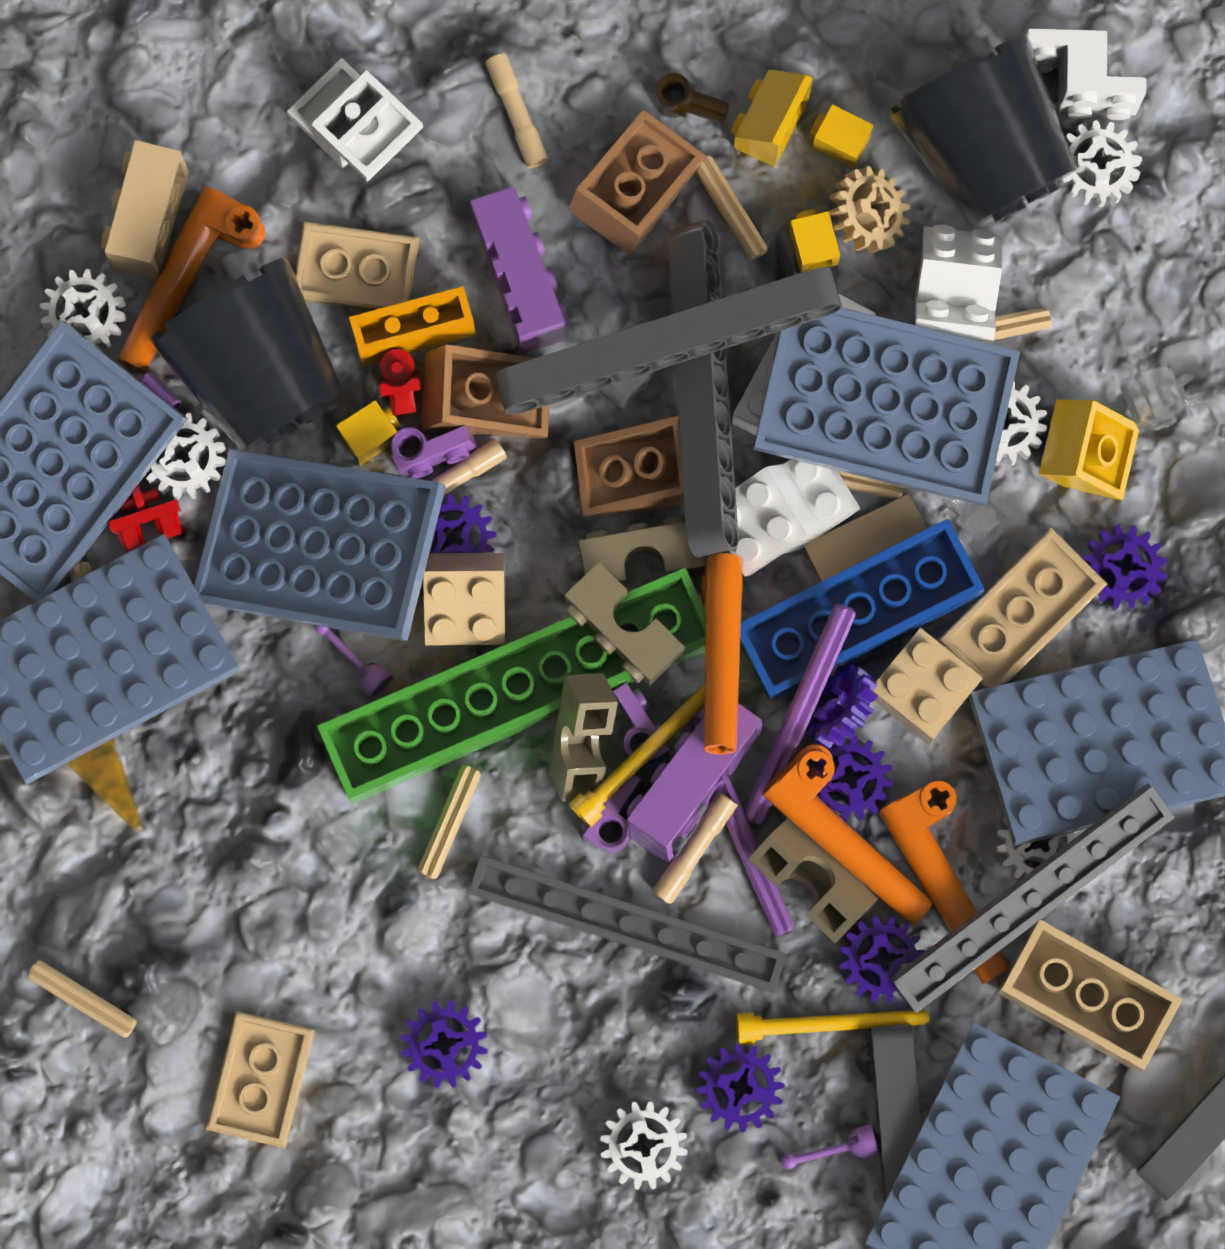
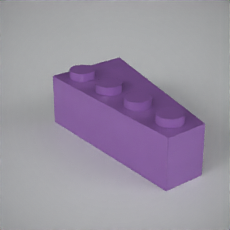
[470,186,570,355]
[626,703,762,865]

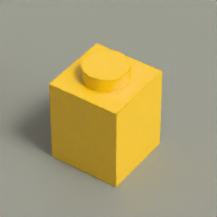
[810,104,874,169]
[789,209,841,273]
[336,400,401,466]

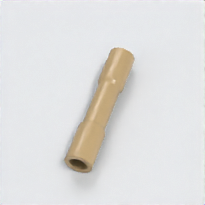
[485,53,549,169]
[431,438,507,495]
[652,791,738,904]

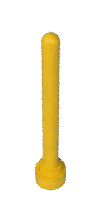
[569,684,705,827]
[736,1009,930,1045]

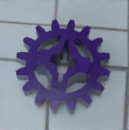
[429,494,497,553]
[1082,524,1168,612]
[805,664,878,749]
[809,736,893,822]
[839,916,926,1004]
[401,1001,488,1089]
[696,1044,785,1133]

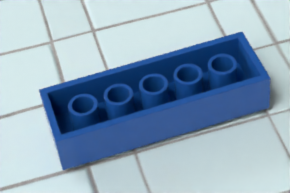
[740,519,985,702]

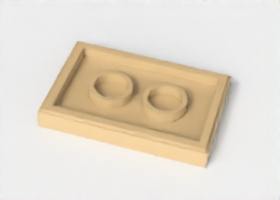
[295,221,420,311]
[804,494,927,582]
[206,1011,315,1149]

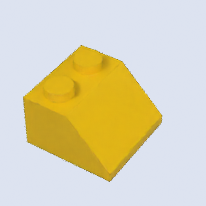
[730,69,813,168]
[1039,399,1140,500]

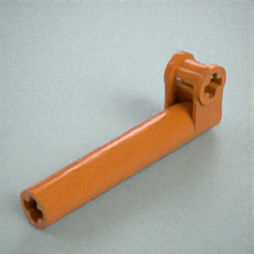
[117,186,266,374]
[700,553,743,755]
[761,744,933,925]
[878,781,1010,984]

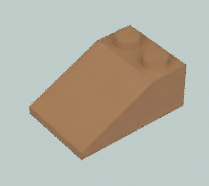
[568,109,706,256]
[421,344,549,439]
[574,416,685,518]

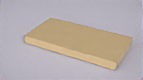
[938,528,1108,688]

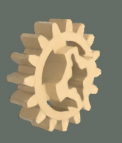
[829,166,910,253]

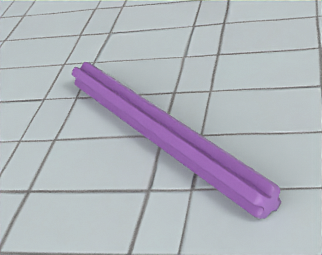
[744,603,856,825]
[683,712,794,936]

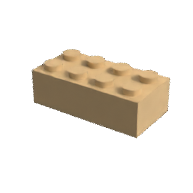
[997,919,1183,1072]

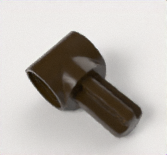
[655,73,729,124]

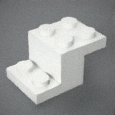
[1027,29,1146,120]
[287,58,423,182]
[915,224,1002,342]
[729,459,860,576]

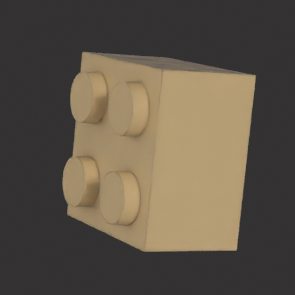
[423,553,506,646]
[873,628,983,745]

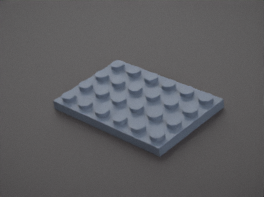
[753,307,1020,506]
[0,321,188,602]
[194,449,446,641]
[0,534,240,785]
[969,639,1225,846]
[865,1023,1120,1249]

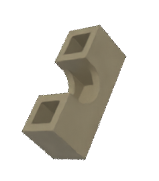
[579,516,705,587]
[565,562,684,686]
[548,673,618,802]
[748,818,878,943]

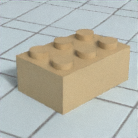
[101,140,189,282]

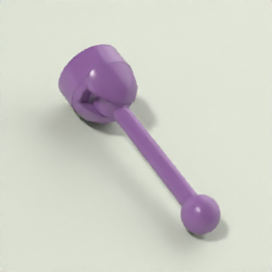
[314,625,393,699]
[781,1124,879,1169]

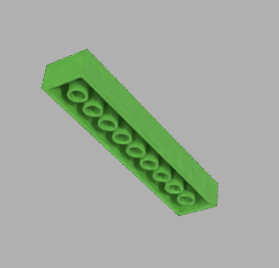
[317,567,706,805]

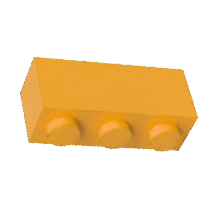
[349,286,476,367]

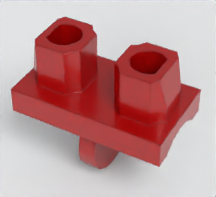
[379,348,421,415]
[108,484,182,552]

